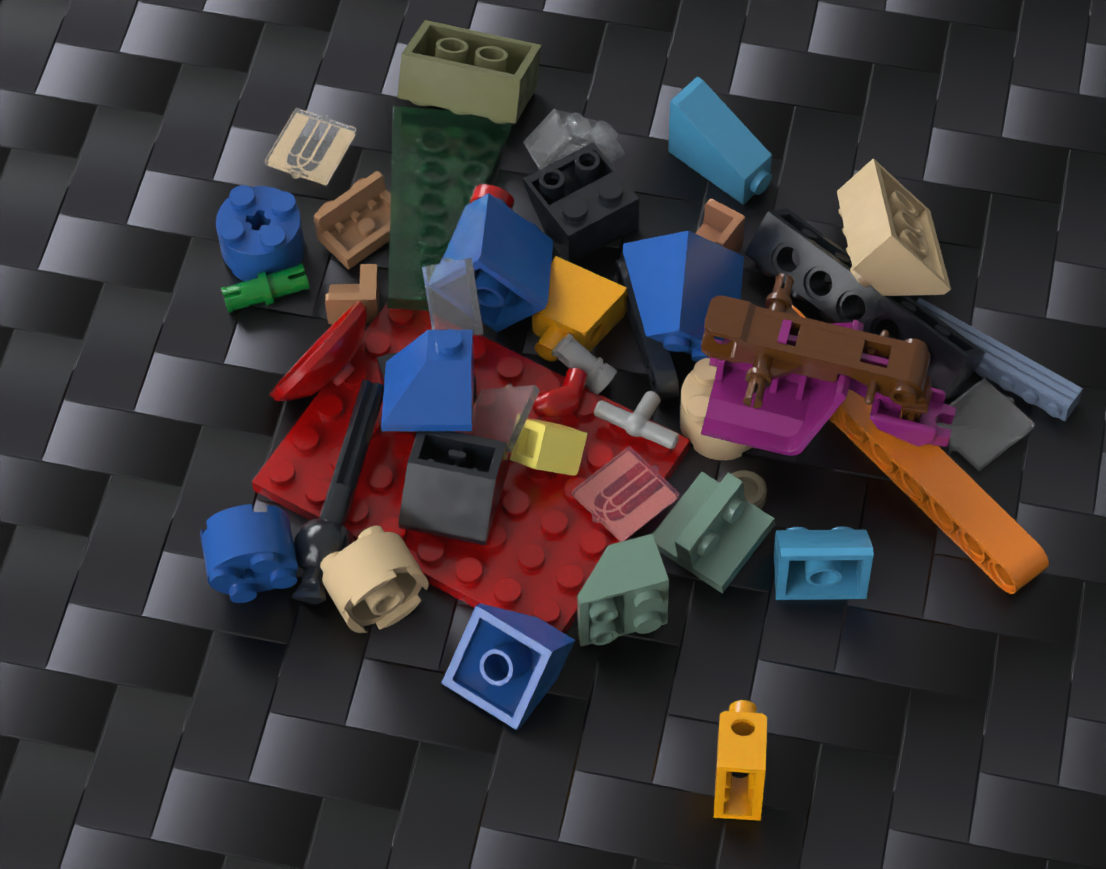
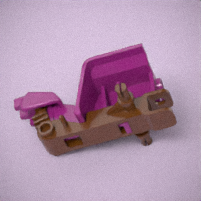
[701,273,956,456]

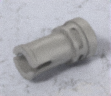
[551,333,617,395]

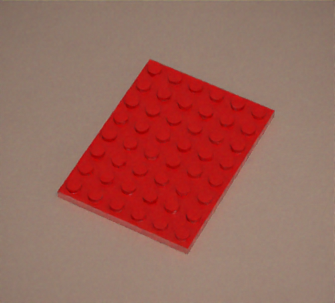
[252,293,690,634]

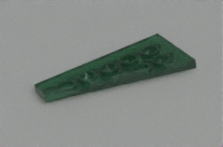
[387,106,514,311]

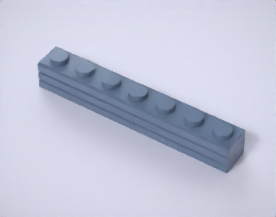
[916,297,1083,421]

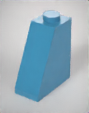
[668,76,772,205]

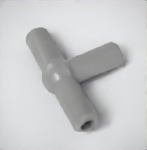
[594,391,679,449]

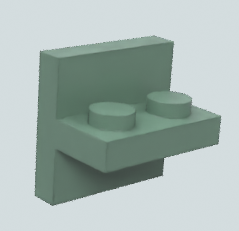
[653,472,775,594]

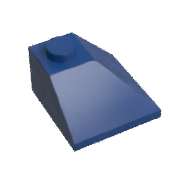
[381,329,474,431]
[441,603,575,730]

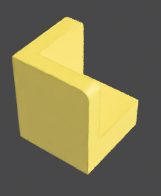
[510,417,588,476]

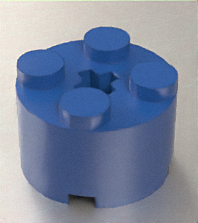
[216,185,305,281]
[200,504,298,603]

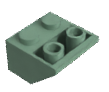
[577,534,669,646]

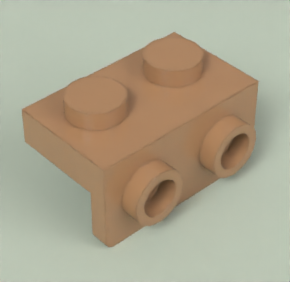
[314,171,413,270]

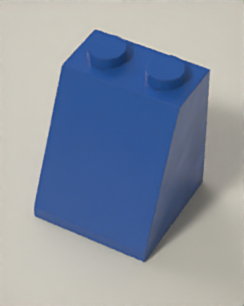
[431,193,553,332]
[623,231,744,362]

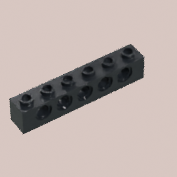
[744,208,986,399]

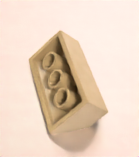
[837,158,951,296]

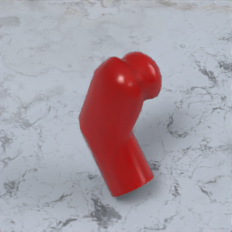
[532,368,588,418]

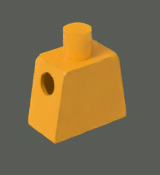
[532,256,627,362]
[713,700,767,821]

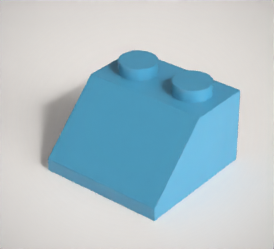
[774,526,874,600]

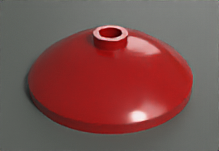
[270,300,367,401]

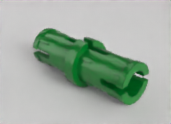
[221,263,310,313]

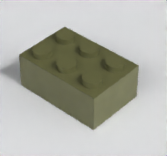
[398,20,542,124]

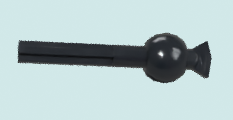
[292,380,384,605]

